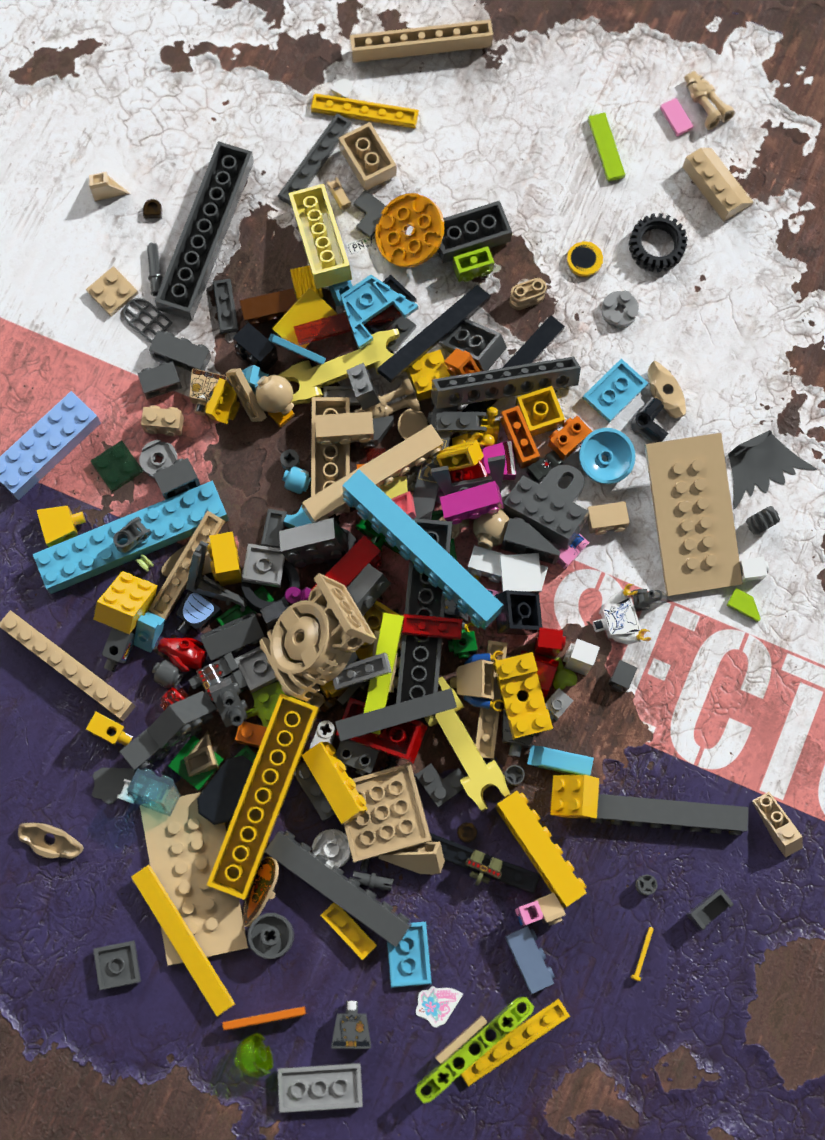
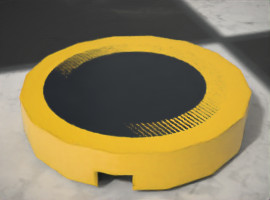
[566,241,603,277]

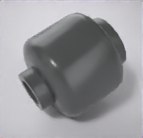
[152,660,183,689]

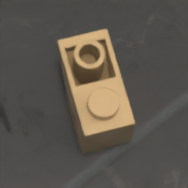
[534,893,566,926]

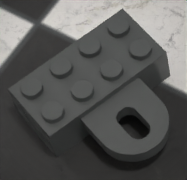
[502,465,589,550]

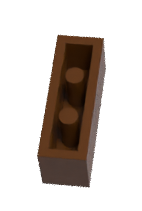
[240,288,297,328]

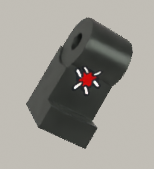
[526,450,563,484]

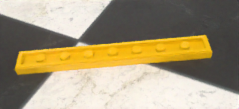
[131,865,235,1016]

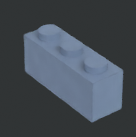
[505,926,555,994]

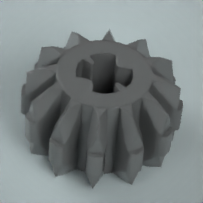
[746,506,781,535]

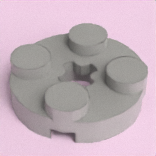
[601,291,639,328]
[139,440,178,479]

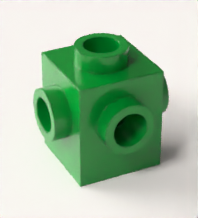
[448,630,478,659]

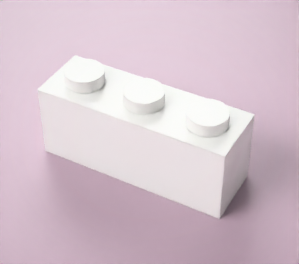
[563,639,600,676]

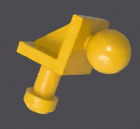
[478,407,500,447]

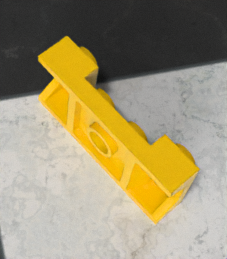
[493,652,553,739]

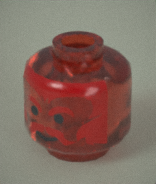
[160,687,189,710]

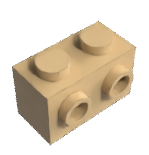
[141,405,184,436]

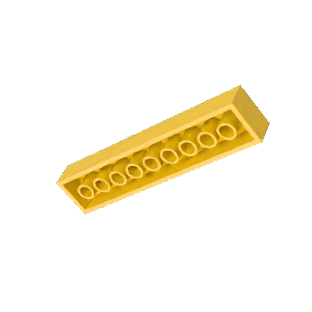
[207,693,319,900]

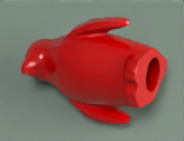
[157,638,207,672]

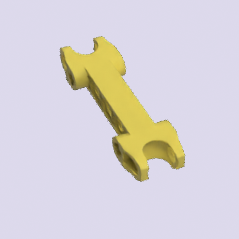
[278,329,400,405]
[424,677,511,812]

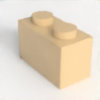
[587,501,630,535]

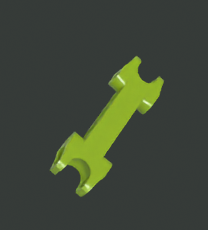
[415,997,534,1103]

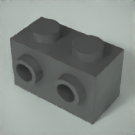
[336,739,379,776]

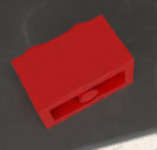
[534,627,566,657]

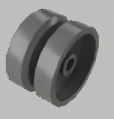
[248,913,294,959]

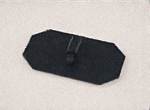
[197,756,253,825]

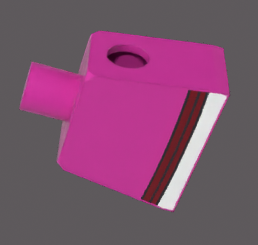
[481,440,516,480]

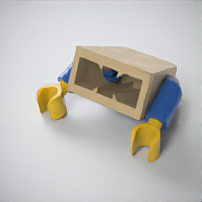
[450,651,504,712]

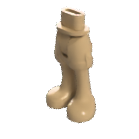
[684,71,735,130]
[354,378,421,419]

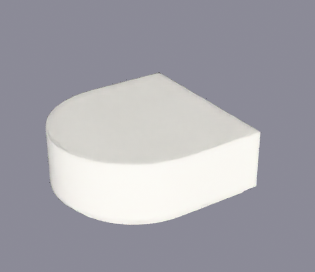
[332,79,353,98]

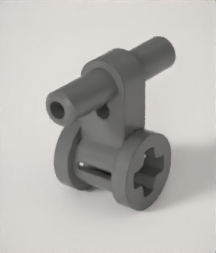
[630,589,668,612]

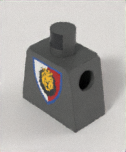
[102,628,135,672]

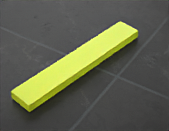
[364,613,404,734]

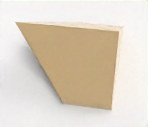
[89,171,130,201]
[184,730,219,777]

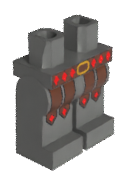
[188,652,249,705]

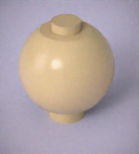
[255,375,294,415]
[473,509,509,550]

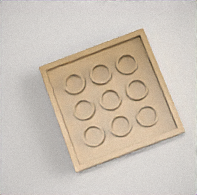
[344,763,432,863]

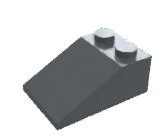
[438,319,507,371]
[501,517,560,565]

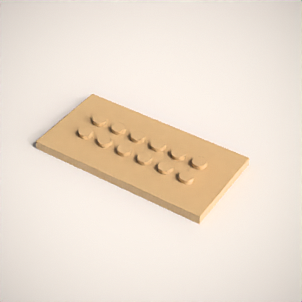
[644,433,743,596]
[140,792,249,966]

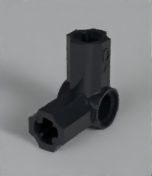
[631,397,669,443]

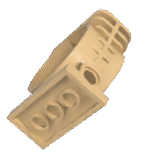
[259,573,376,701]

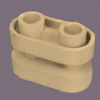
[509,278,547,310]

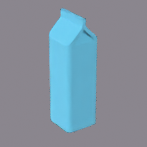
[527,745,594,776]

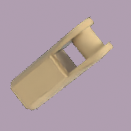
[326,177,351,211]

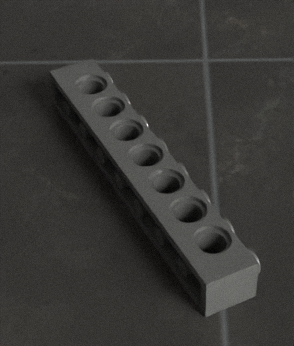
[431,356,581,409]

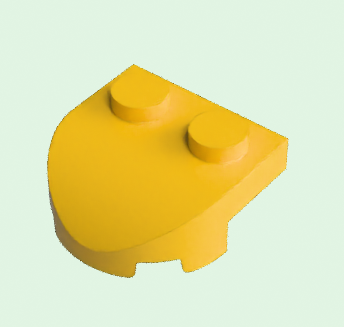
[205,378,240,424]

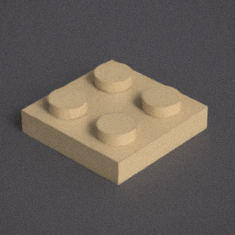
[86,266,139,317]

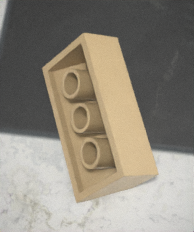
[682,148,754,222]

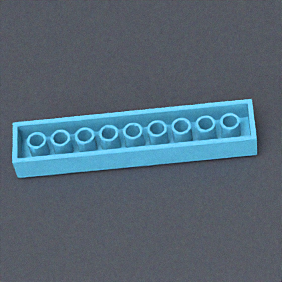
[342,470,503,630]
[33,480,229,594]

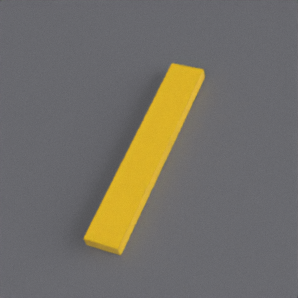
[311,93,419,129]
[458,999,570,1087]

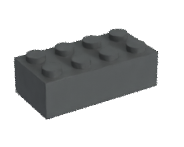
[438,200,512,263]

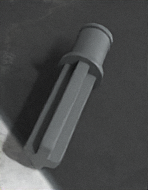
[147,243,163,296]

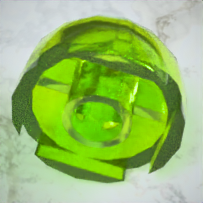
[235,1033,273,1078]

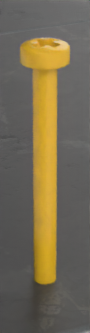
[631,927,654,981]

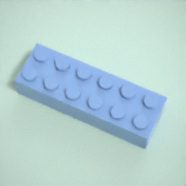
[0,391,101,501]

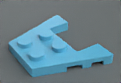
[341,275,418,349]

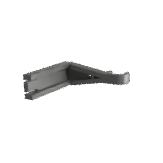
[186,541,248,612]

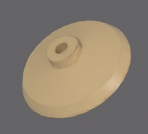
[398,409,428,440]

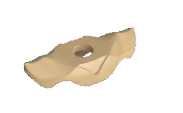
[647,361,686,418]
[18,823,84,859]

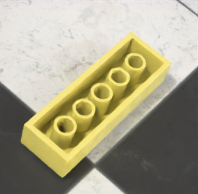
[289,184,352,289]

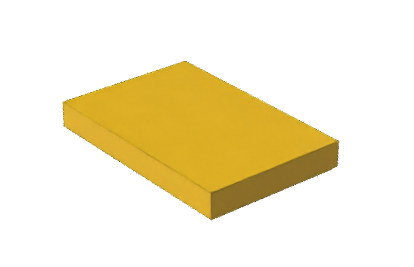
[272,287,337,348]

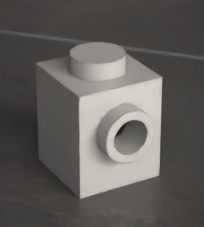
[545,688,574,721]

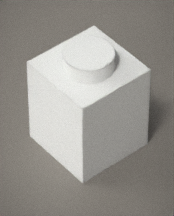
[740,557,769,582]

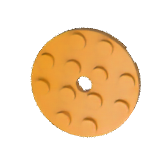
[375,193,444,268]

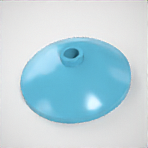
[579,428,636,484]

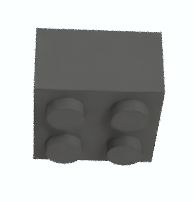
[153,458,201,500]
[119,727,171,774]

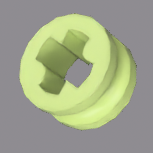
[135,554,154,572]

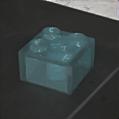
[127,768,180,816]

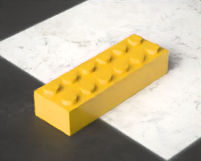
[495,791,587,908]

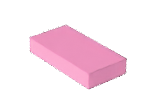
[660,98,694,136]

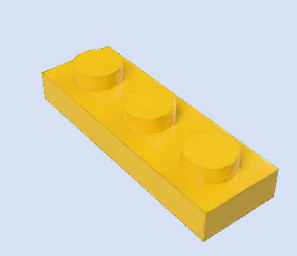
[321,903,377,960]

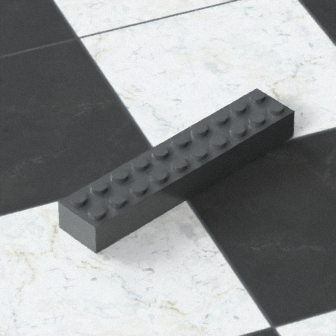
[155,141,254,321]
[396,518,452,718]

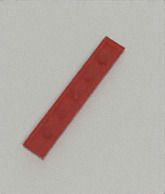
[294,304,403,346]

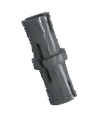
[353,870,393,892]

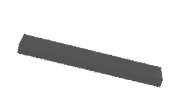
[278,113,352,205]
[335,688,457,741]

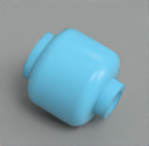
[282,466,311,494]

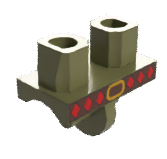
[465,850,502,886]

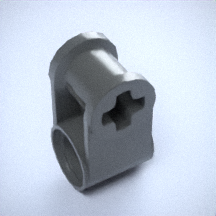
[113,517,152,553]

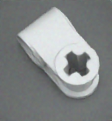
[309,720,336,749]

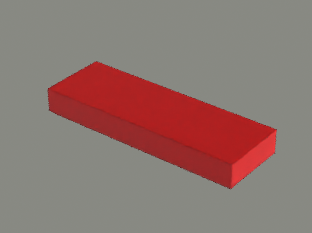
[401,614,463,640]

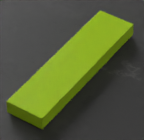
[588,112,625,182]

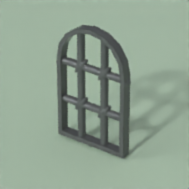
[123,298,173,343]

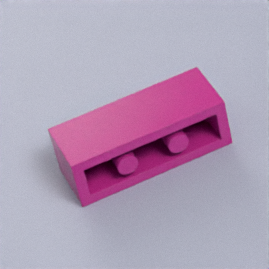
[440,481,504,524]

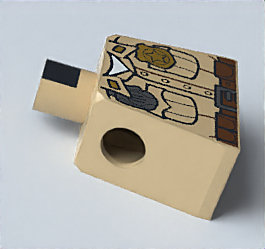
[189,368,229,416]

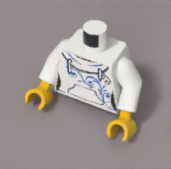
[593,584,651,645]

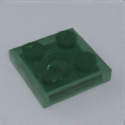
[90,440,143,492]

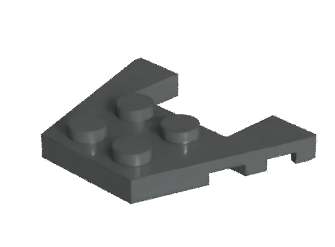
[431,455,506,495]

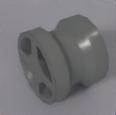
[280,449,300,471]
[635,874,658,895]

